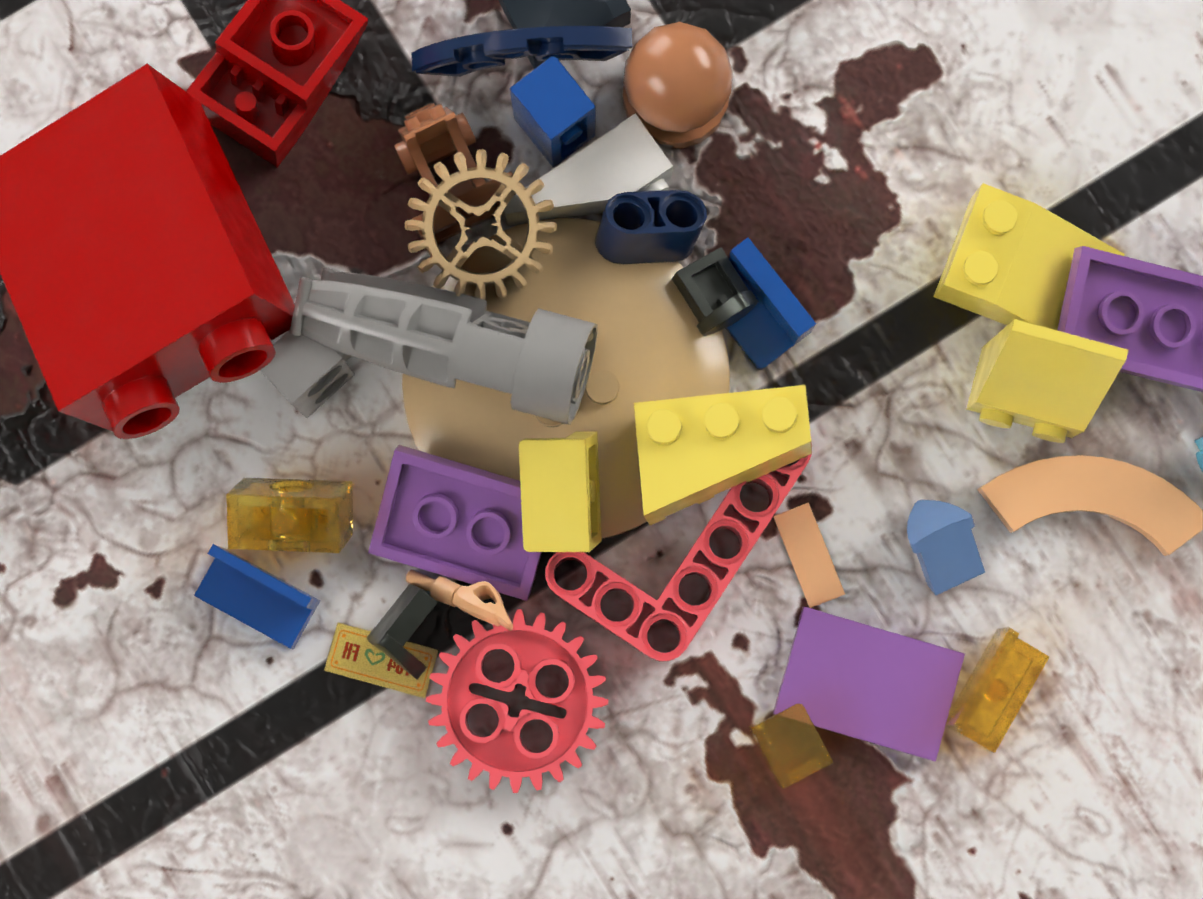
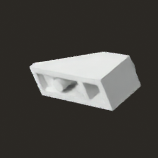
[501,113,673,226]

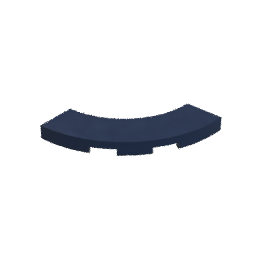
[411,26,633,77]

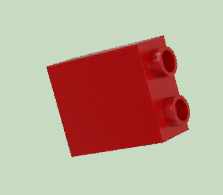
[0,63,295,439]

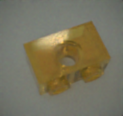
[226,478,353,553]

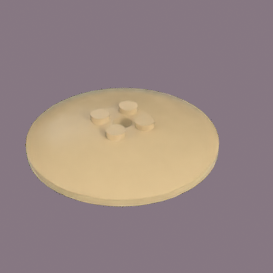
[402,218,730,539]

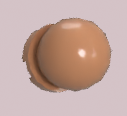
[622,22,733,149]

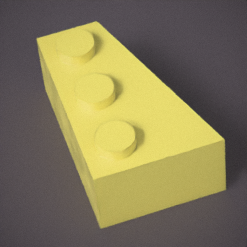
[634,385,812,526]

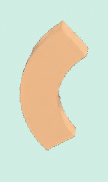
[977,455,1203,556]

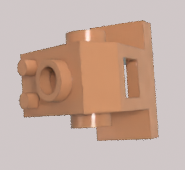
[394,103,513,249]

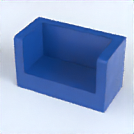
[510,57,596,168]

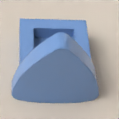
[907,500,985,595]

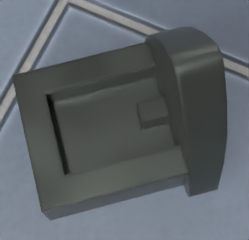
[671,247,758,336]
[367,584,438,680]

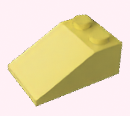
[933,183,1125,330]
[966,319,1128,443]

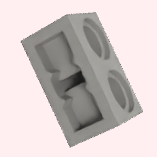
[260,330,355,418]

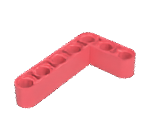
[545,442,812,662]

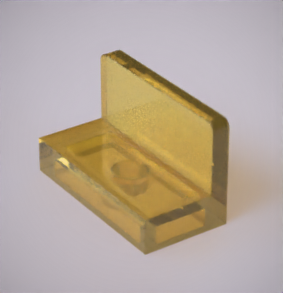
[946,627,1049,753]

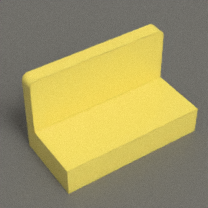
[519,431,602,552]

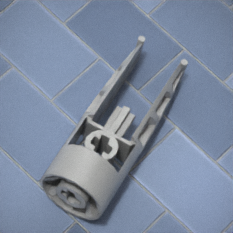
[289,268,598,424]

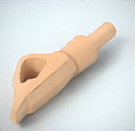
[406,569,513,631]

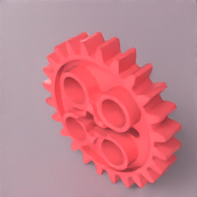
[426,609,609,793]

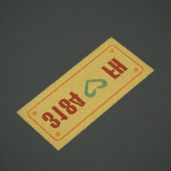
[324,623,438,698]

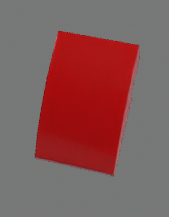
[186,0,368,168]

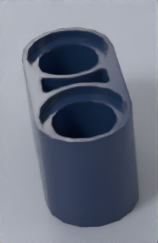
[595,190,707,264]

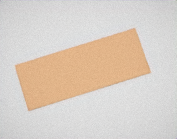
[773,503,845,608]

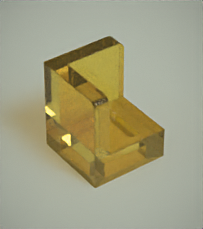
[748,703,833,789]

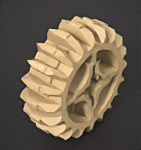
[405,149,557,300]

